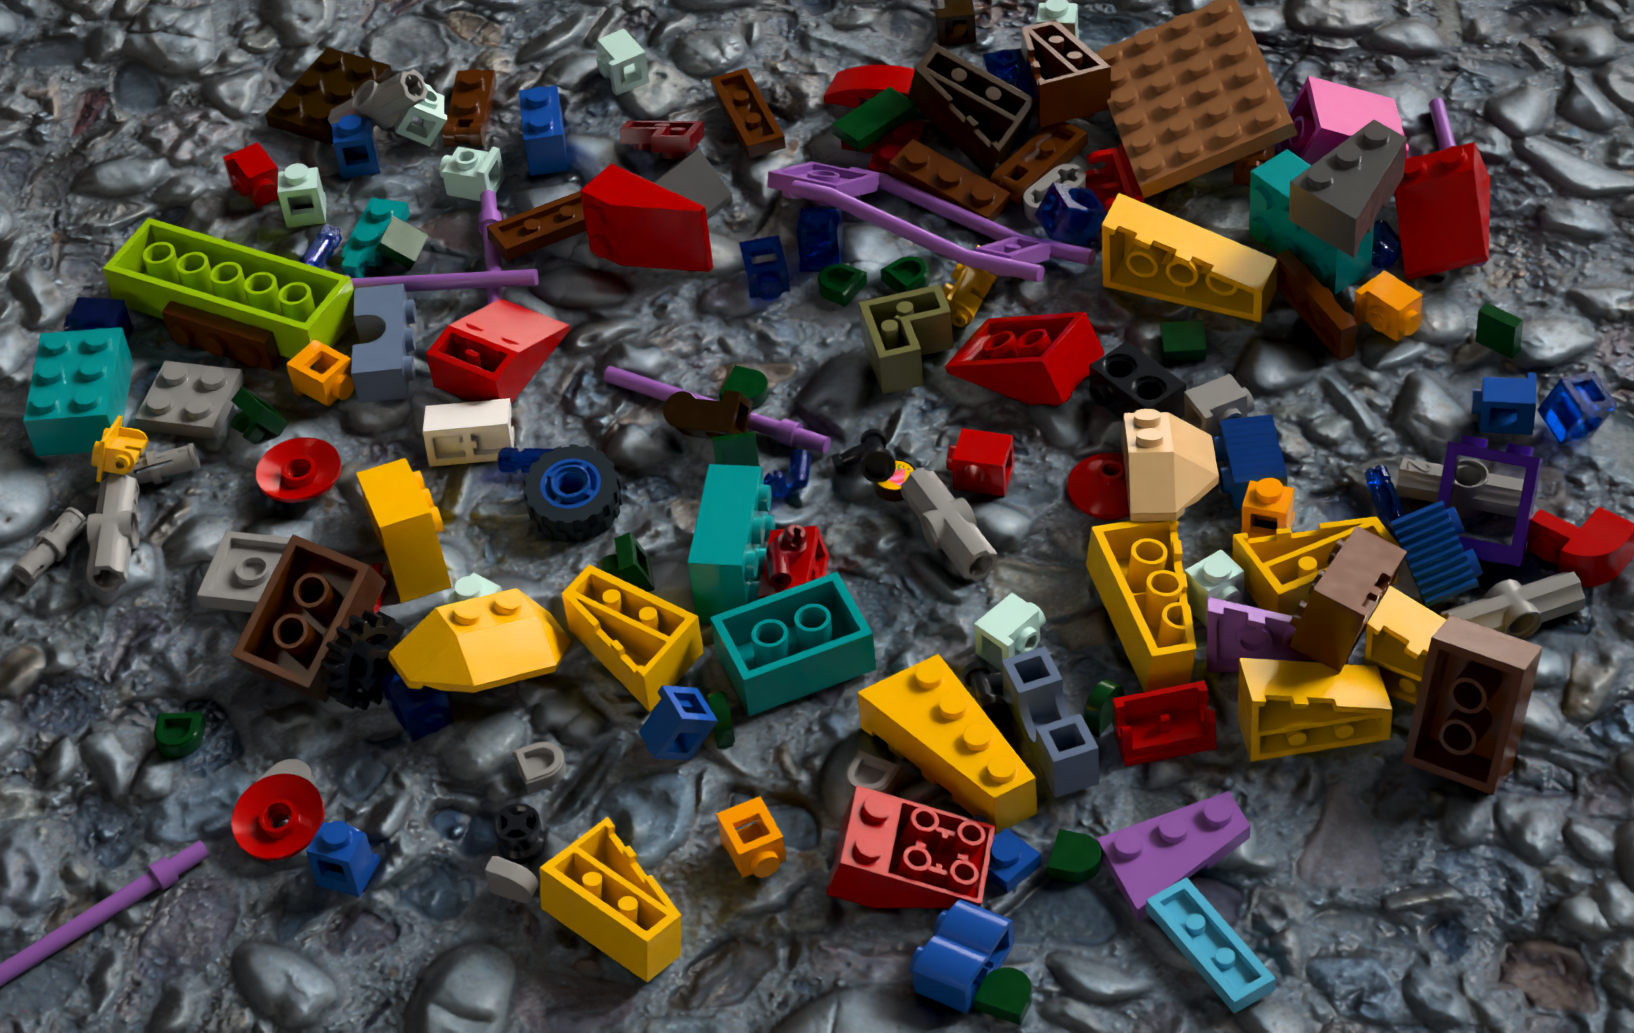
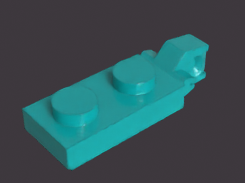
[341,198,410,278]

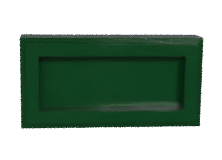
[832,87,917,152]

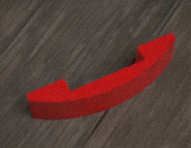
[824,65,915,108]

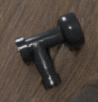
[831,429,896,483]
[962,661,1010,728]

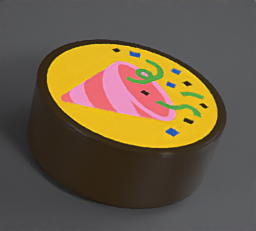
[874,459,916,502]

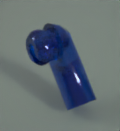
[1372,219,1402,269]
[764,449,812,500]

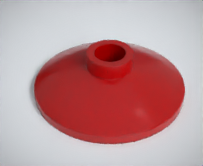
[256,437,342,503]
[1067,452,1130,520]
[231,773,325,861]

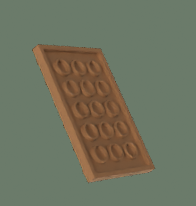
[1095,0,1298,199]

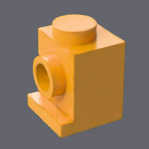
[1354,270,1423,342]
[286,339,355,407]
[1241,478,1295,538]
[716,796,786,878]

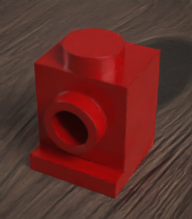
[223,142,279,208]

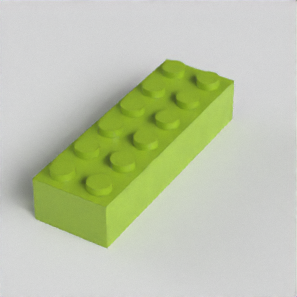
[102,218,354,366]

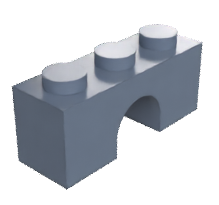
[351,283,417,403]
[1001,646,1100,798]

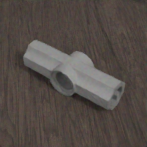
[328,69,428,130]
[1396,458,1538,518]
[901,467,998,582]
[86,473,140,592]
[1441,571,1586,640]

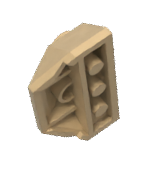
[1121,409,1219,521]

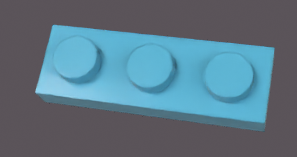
[1146,877,1276,1014]

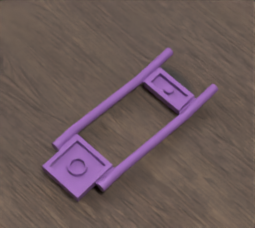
[767,161,1096,282]

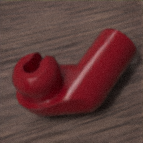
[766,525,808,589]

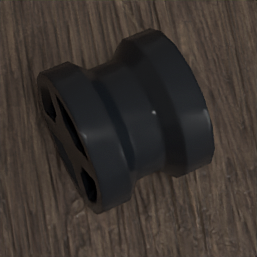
[493,803,545,864]

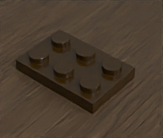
[265,47,393,145]

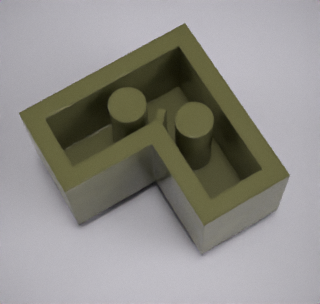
[859,284,953,395]

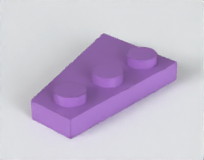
[1207,597,1348,672]
[1097,791,1250,922]

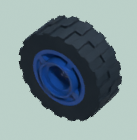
[523,444,623,543]

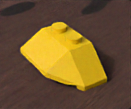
[388,588,572,693]

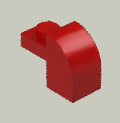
[1527,506,1634,587]

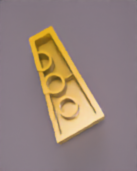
[1102,193,1278,323]
[1086,519,1196,692]
[857,654,1037,834]

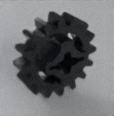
[321,610,405,710]

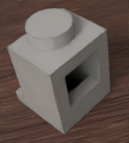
[1184,374,1255,436]

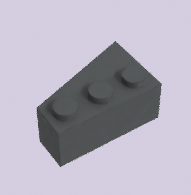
[1289,119,1407,258]

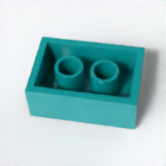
[1249,149,1374,295]
[23,327,133,456]
[687,464,775,624]
[710,572,877,716]

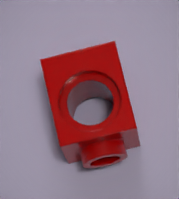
[946,428,1015,497]

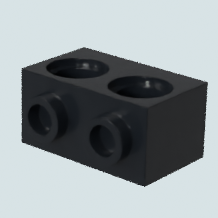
[1089,341,1186,422]

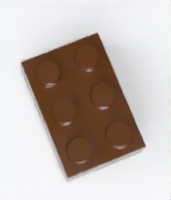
[231,534,386,703]
[1402,615,1543,795]

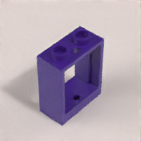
[1437,435,1543,567]

